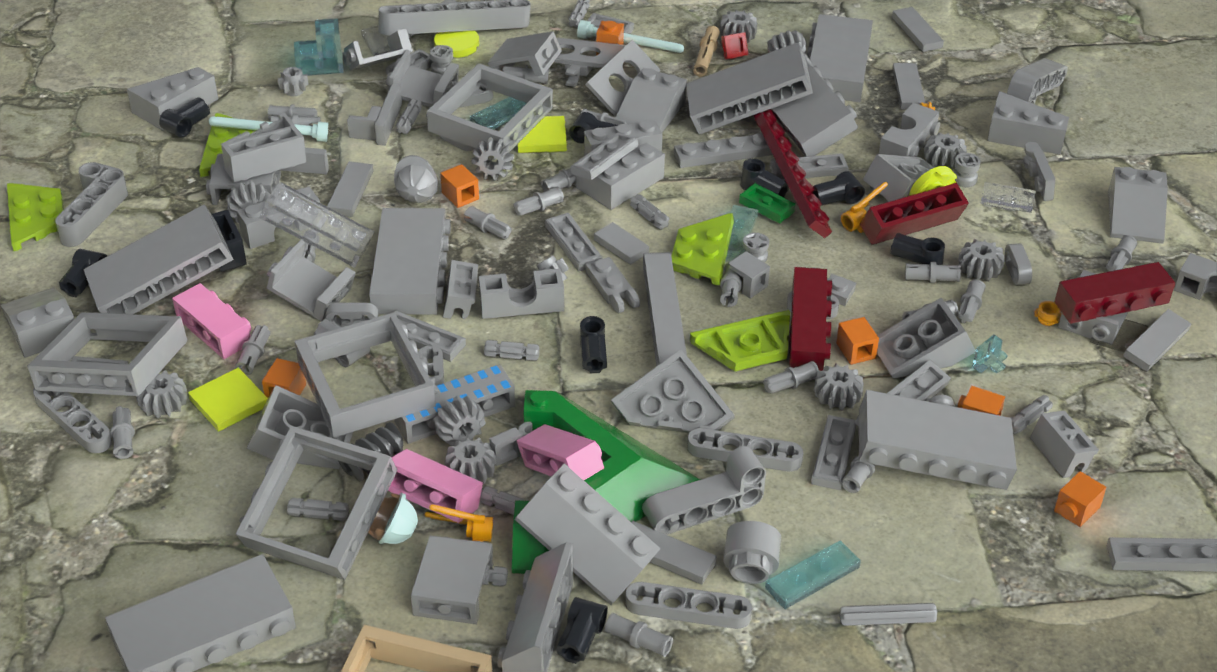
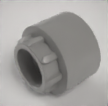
[724,521,781,584]

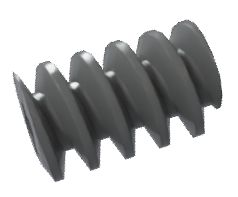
[338,422,403,482]

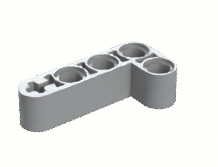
[1007,58,1068,104]
[55,162,128,247]
[642,446,766,535]

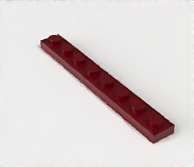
[754,109,832,238]

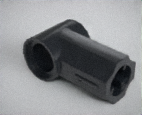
[159,97,210,138]
[569,112,618,143]
[740,158,789,198]
[812,171,865,206]
[890,233,945,265]
[59,248,107,298]
[580,316,607,374]
[557,597,608,664]

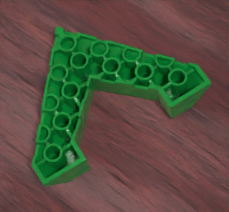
[512,390,701,574]

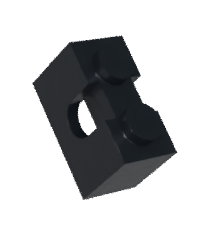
[211,210,247,272]

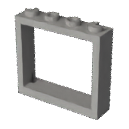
[426,63,553,153]
[27,312,188,396]
[295,312,438,438]
[236,426,397,580]

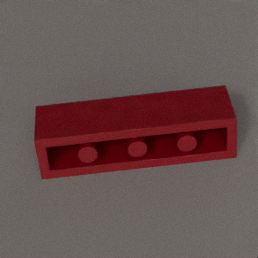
[860,183,969,245]
[1054,262,1176,324]
[789,267,832,371]

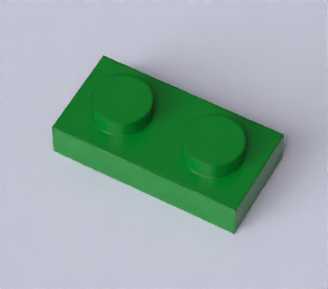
[739,183,796,224]

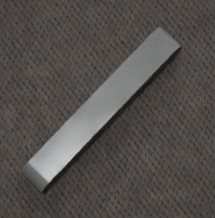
[378,0,531,35]
[643,252,687,366]

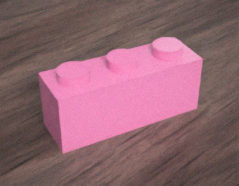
[172,283,252,359]
[516,424,604,480]
[388,449,483,523]

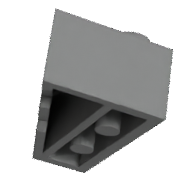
[127,67,218,131]
[988,91,1069,155]
[221,112,306,182]
[576,143,665,210]

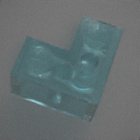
[294,18,344,76]

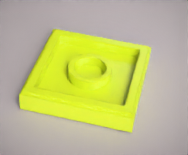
[518,116,567,153]
[188,367,268,432]

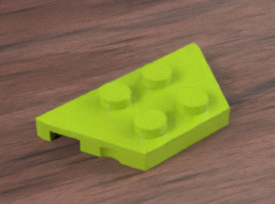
[199,113,257,177]
[7,183,64,251]
[671,213,734,285]
[690,310,790,372]

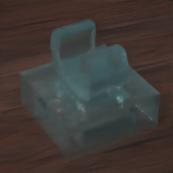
[972,334,1007,373]

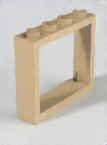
[341,625,492,672]

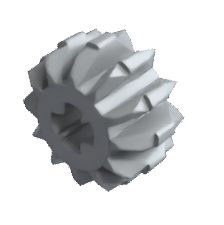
[719,10,758,43]
[767,30,806,54]
[924,132,967,171]
[472,137,515,181]
[226,181,271,223]
[958,239,1005,282]
[814,363,864,411]
[136,370,187,419]
[433,396,486,446]
[444,436,496,484]

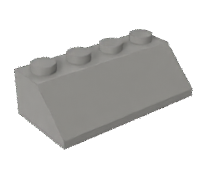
[515,463,661,605]
[498,542,573,672]

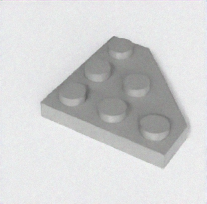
[611,349,735,433]

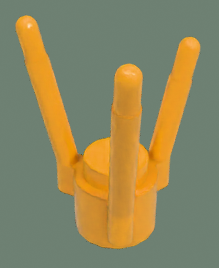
[841,182,888,233]
[424,504,493,542]

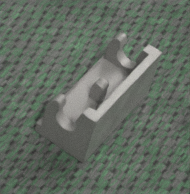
[443,260,478,319]
[1030,410,1099,478]

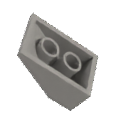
[616,68,686,132]
[863,154,934,202]
[1108,167,1168,244]
[0,287,74,358]
[877,298,976,379]
[247,385,353,469]

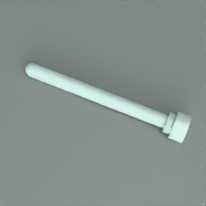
[577,20,684,53]
[209,116,328,142]

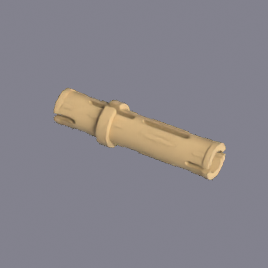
[693,26,720,77]

